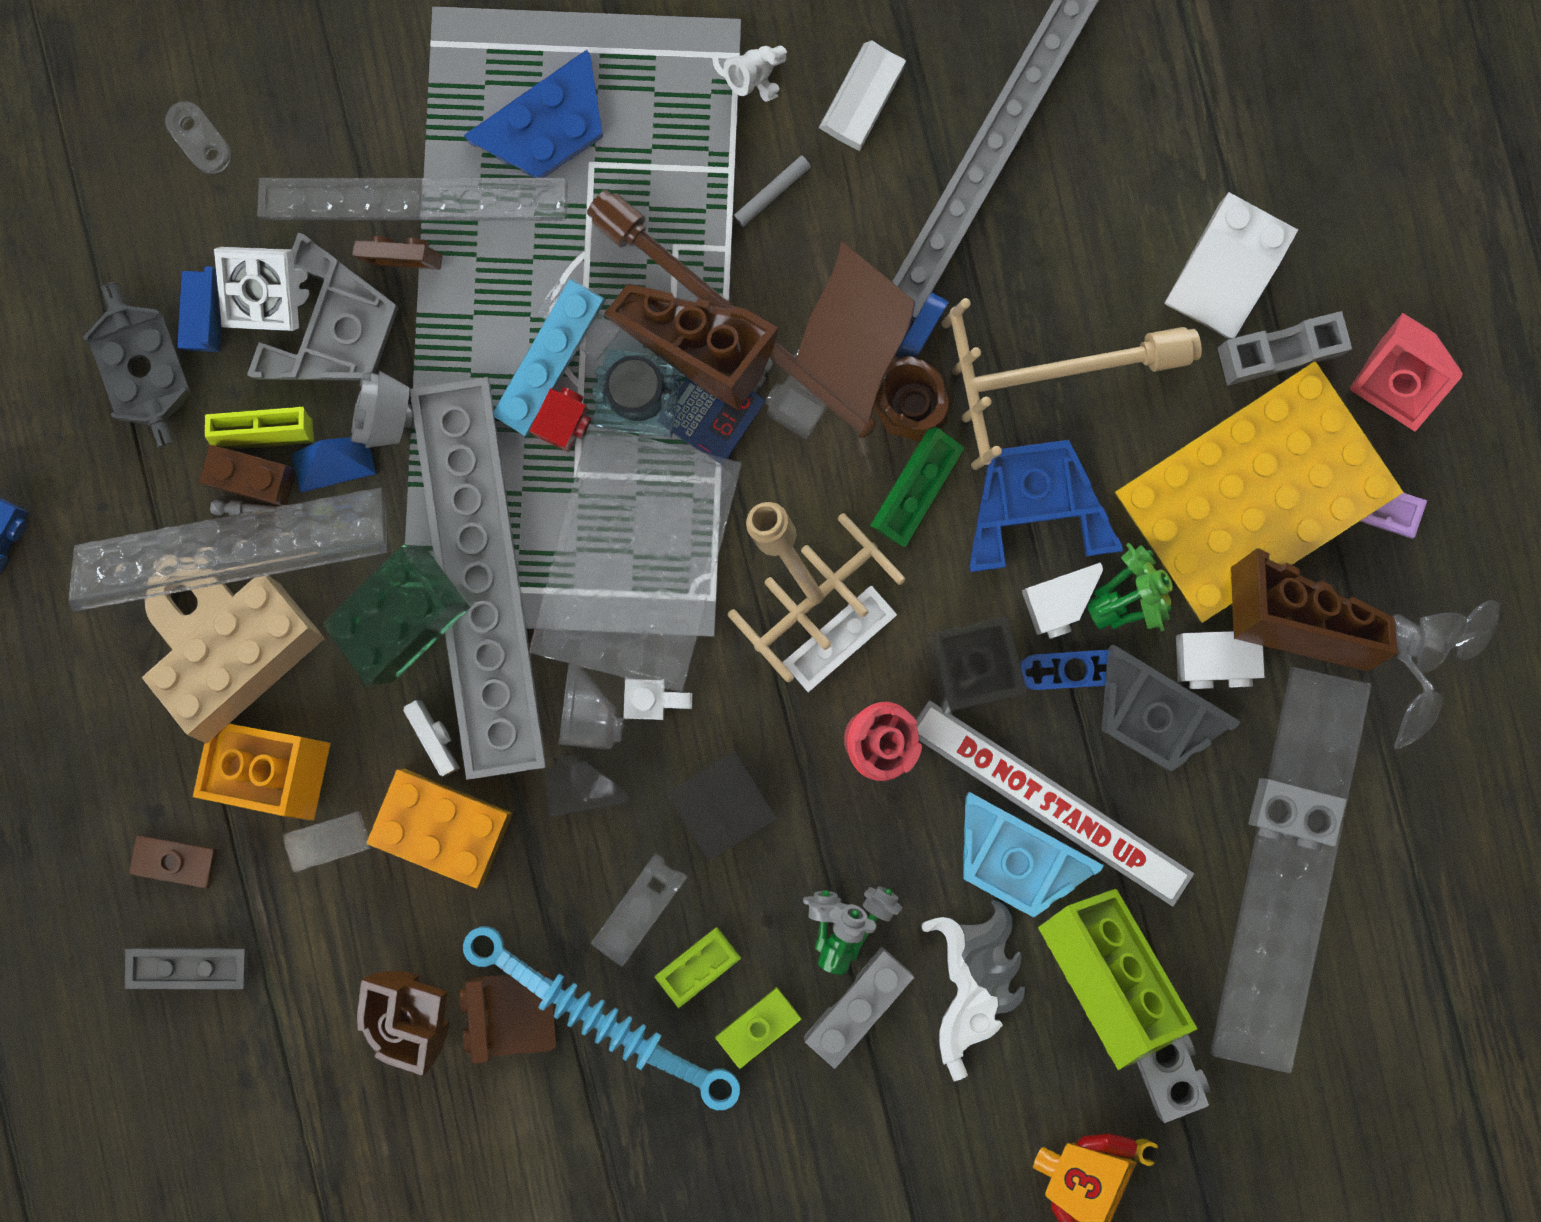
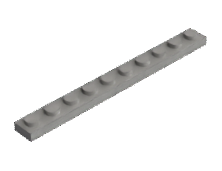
[892,0,1099,321]

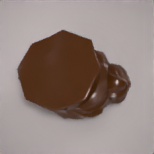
[874,356,951,442]

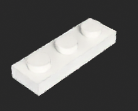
[783,585,897,692]

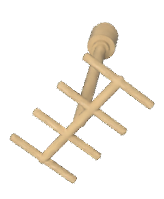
[941,298,1202,470]
[728,502,906,683]

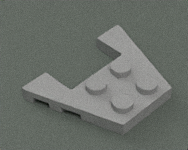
[247,233,398,380]

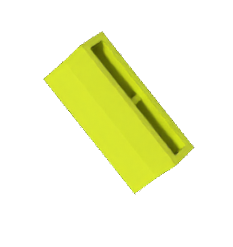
[205,407,314,450]

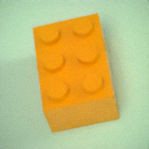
[366,769,513,889]

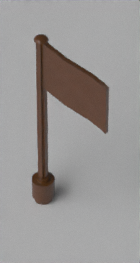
[587,190,915,438]

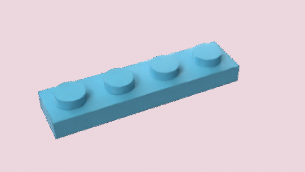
[494,279,606,436]

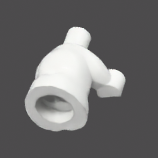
[723,46,787,102]

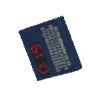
[657,378,766,467]

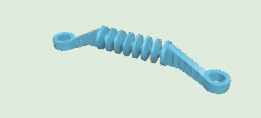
[463,926,740,1110]

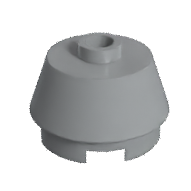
[351,371,413,448]

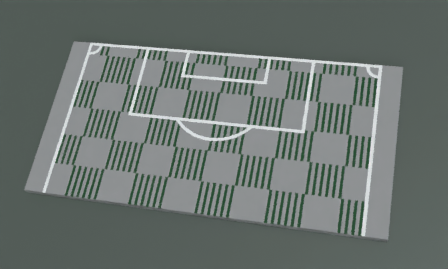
[401,7,741,637]

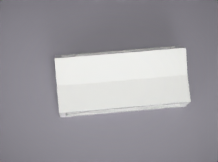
[819,40,906,151]

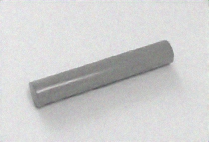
[733,155,811,227]

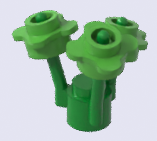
[1087,543,1173,632]

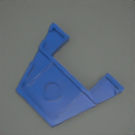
[969,440,1123,573]

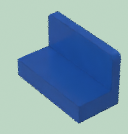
[177,266,222,352]

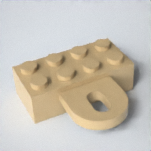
[141,560,325,743]

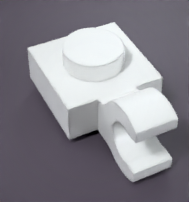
[624,679,693,720]

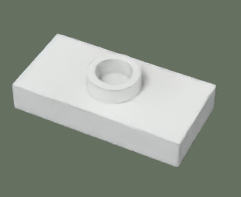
[403,700,460,776]

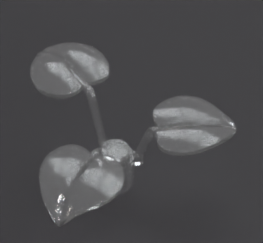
[1392,600,1501,749]

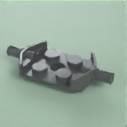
[83,282,191,448]

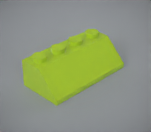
[1038,889,1197,1070]

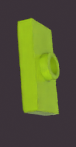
[654,927,741,1008]
[715,987,802,1069]

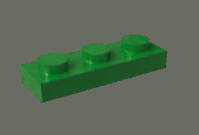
[870,427,965,548]

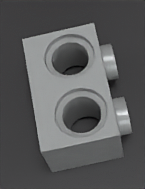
[1248,778,1346,851]
[1137,1035,1210,1123]

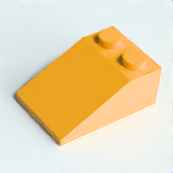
[193,724,331,821]

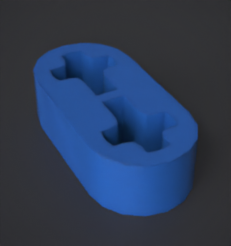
[895,293,949,359]

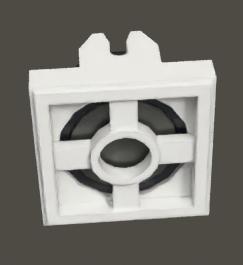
[214,247,309,331]

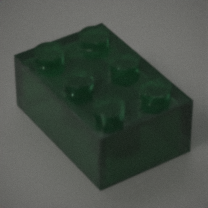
[322,546,471,685]

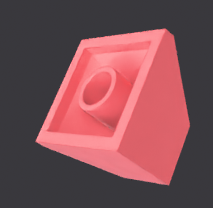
[1349,313,1463,432]

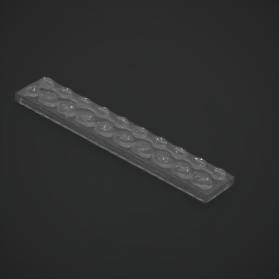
[1210,667,1372,1073]

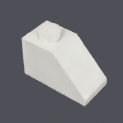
[1022,563,1103,639]

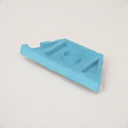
[963,792,1104,917]

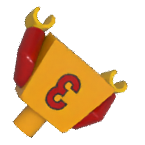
[1033,1133,1158,1222]

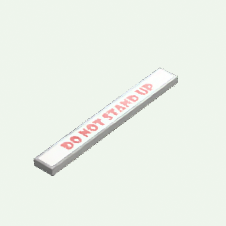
[916,700,1194,907]

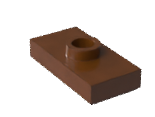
[129,835,217,888]

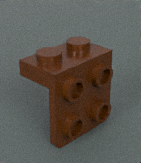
[460,971,557,1064]

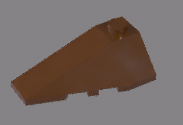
[604,284,779,410]

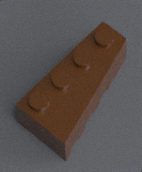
[1231,548,1398,671]

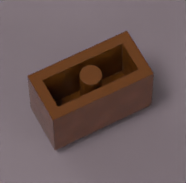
[199,445,296,507]

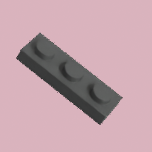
[125,947,248,989]

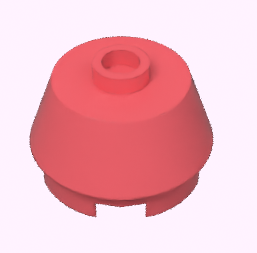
[844,702,922,781]

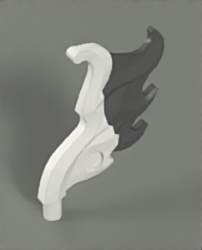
[921,899,1025,1081]

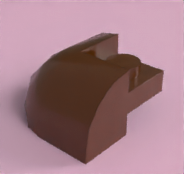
[357,971,450,1076]

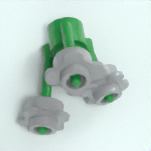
[803,886,903,975]

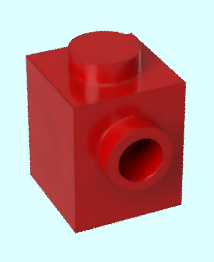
[530,387,591,452]

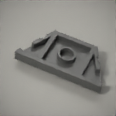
[1102,645,1240,772]

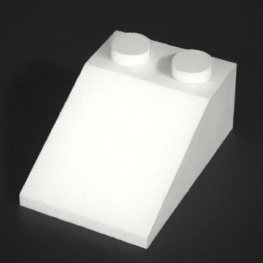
[1164,192,1298,339]

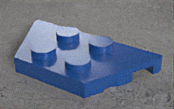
[464,50,603,181]

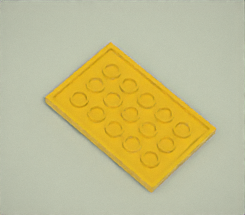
[1114,361,1404,623]

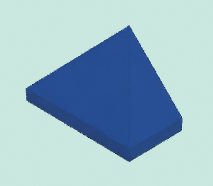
[291,437,377,492]

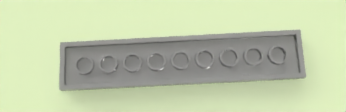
[410,377,547,780]

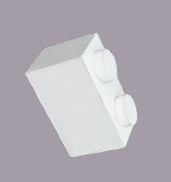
[1176,631,1265,689]

